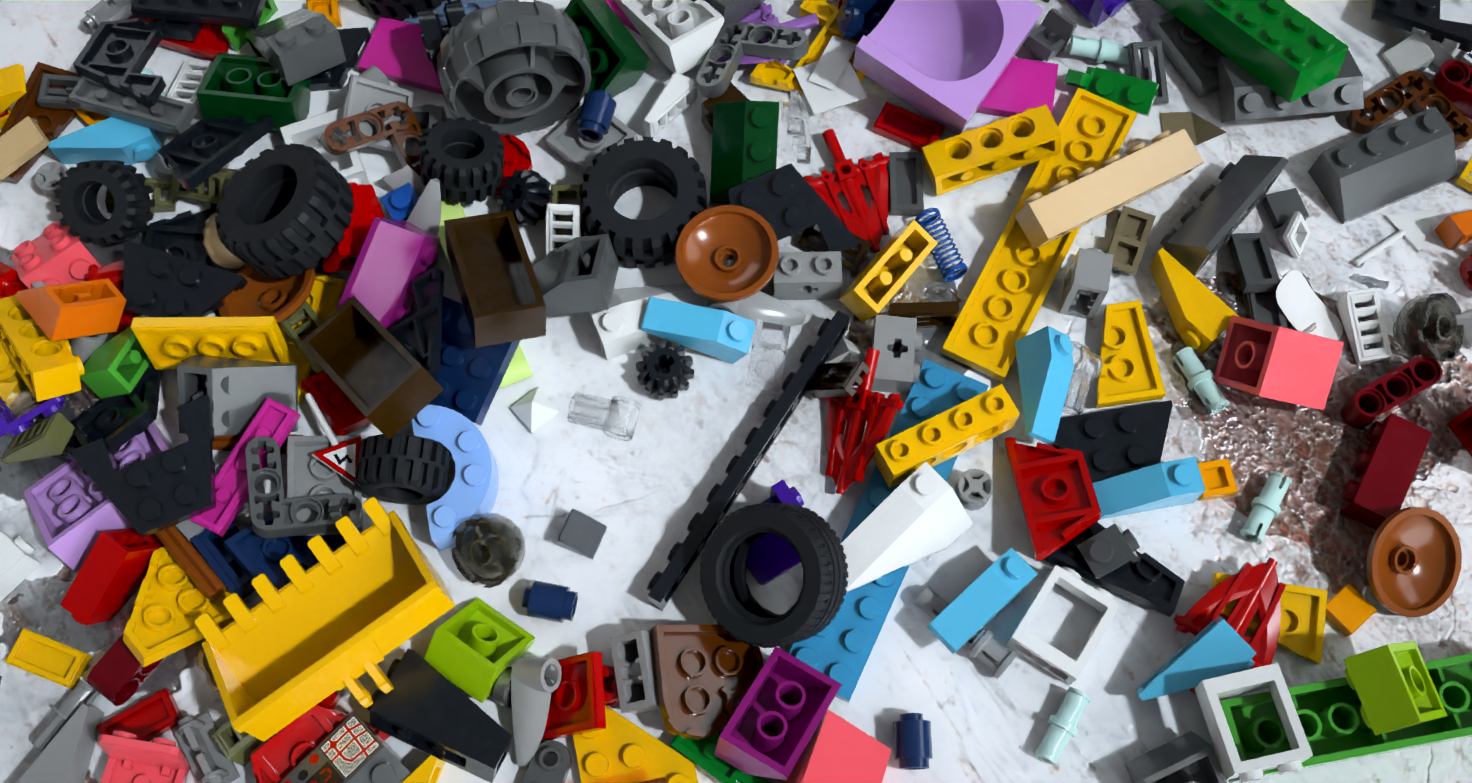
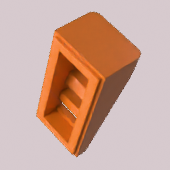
[1435,210,1472,250]

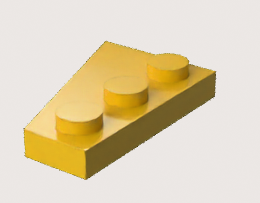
[1095,300,1166,409]
[1211,572,1328,664]

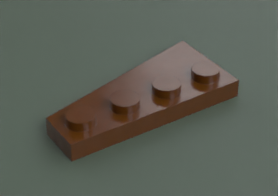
[0,62,82,184]

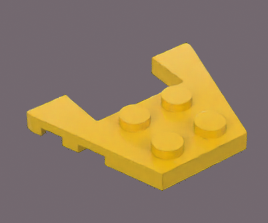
[750,0,866,94]

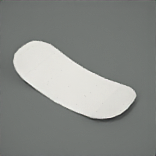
[1276,270,1343,341]

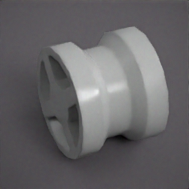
[35,162,68,203]
[954,469,994,511]

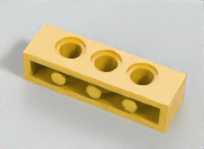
[922,104,1061,196]
[0,295,85,402]
[873,384,1020,488]

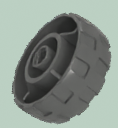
[437,0,591,136]

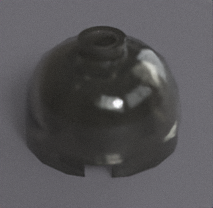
[1393,293,1464,362]
[451,512,526,588]

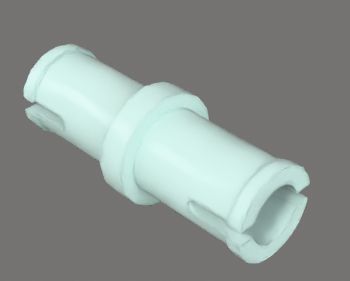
[1068,34,1129,66]
[1172,346,1230,415]
[1239,471,1292,544]
[1035,687,1091,766]

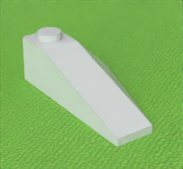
[614,0,724,74]
[587,284,709,360]
[840,462,973,593]

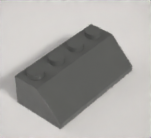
[1218,49,1364,123]
[1308,106,1457,225]
[1160,155,1289,276]

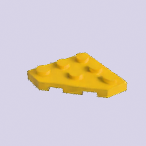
[123,540,235,667]
[573,705,698,783]

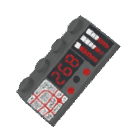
[278,711,411,783]

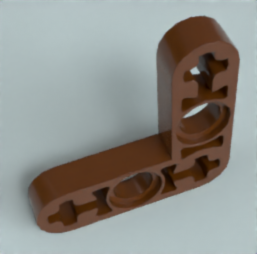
[1346,71,1472,150]
[321,101,424,176]

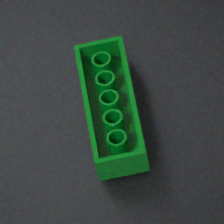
[1154,0,1349,103]

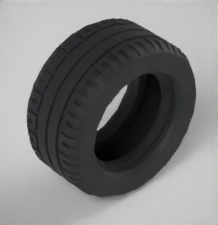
[700,503,849,648]

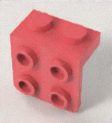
[10,221,103,289]
[98,731,190,783]

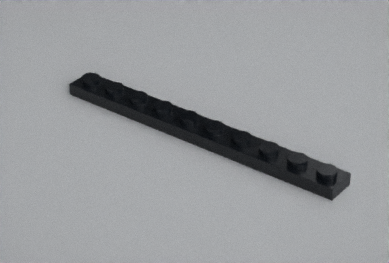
[647,310,850,611]

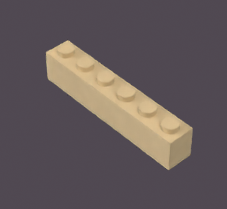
[1014,128,1204,250]

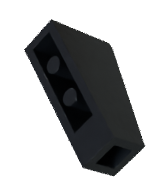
[367,648,512,783]

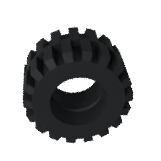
[420,117,504,204]
[55,160,155,245]
[354,434,451,505]

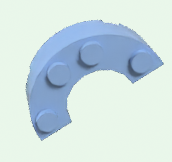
[411,405,499,550]

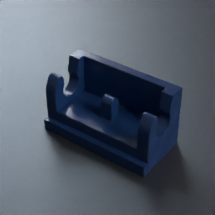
[835,0,895,41]
[190,522,255,601]

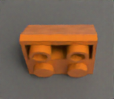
[16,278,127,342]

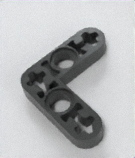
[696,21,809,98]
[245,436,362,538]

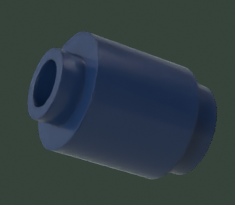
[577,89,617,141]
[522,580,578,623]
[893,713,933,770]

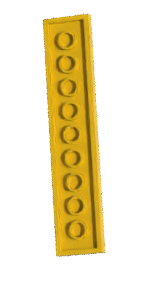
[941,87,1138,382]

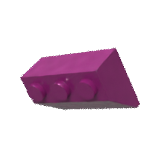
[336,217,440,330]
[714,647,842,780]

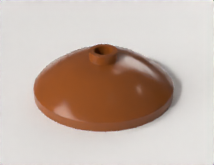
[676,205,779,302]
[219,265,315,324]
[1367,507,1462,617]

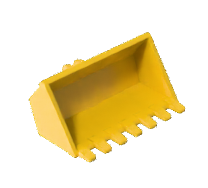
[195,497,456,742]

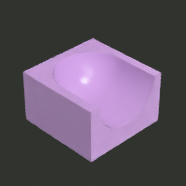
[853,0,1043,136]

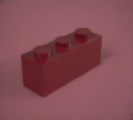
[1340,413,1432,531]

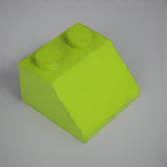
[424,598,535,703]
[1343,641,1448,735]

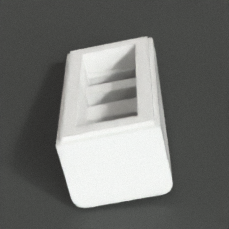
[167,59,213,118]
[644,72,698,138]
[546,203,582,257]
[1335,288,1392,364]

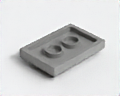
[287,435,363,536]

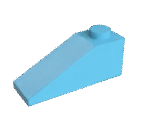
[48,117,162,164]
[639,297,756,364]
[1015,326,1074,444]
[1092,457,1206,520]
[927,547,1038,654]
[1136,615,1257,701]

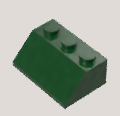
[564,0,652,98]
[196,53,312,131]
[710,100,779,203]

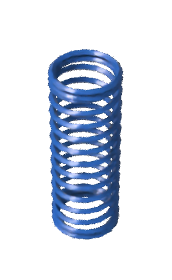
[915,207,968,282]

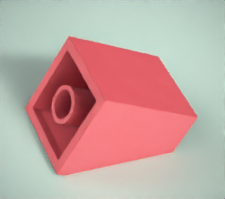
[1213,315,1344,410]
[782,710,892,783]

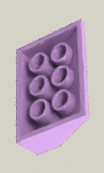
[23,422,173,572]

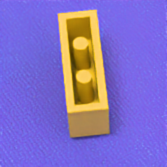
[839,220,938,322]

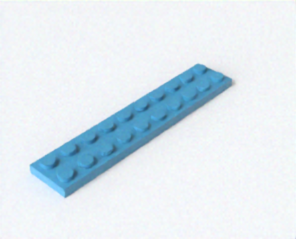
[789,359,989,703]

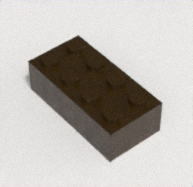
[444,210,546,348]
[300,295,444,440]

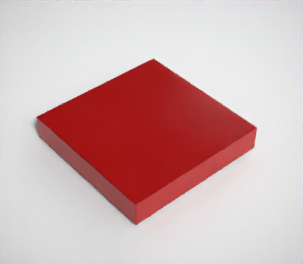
[542,651,606,740]

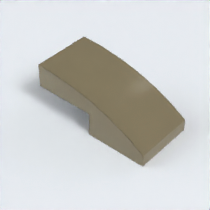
[1107,206,1156,276]

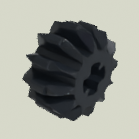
[497,169,554,226]
[636,340,694,400]

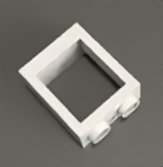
[280,107,371,185]
[1005,565,1121,686]
[1195,663,1313,783]

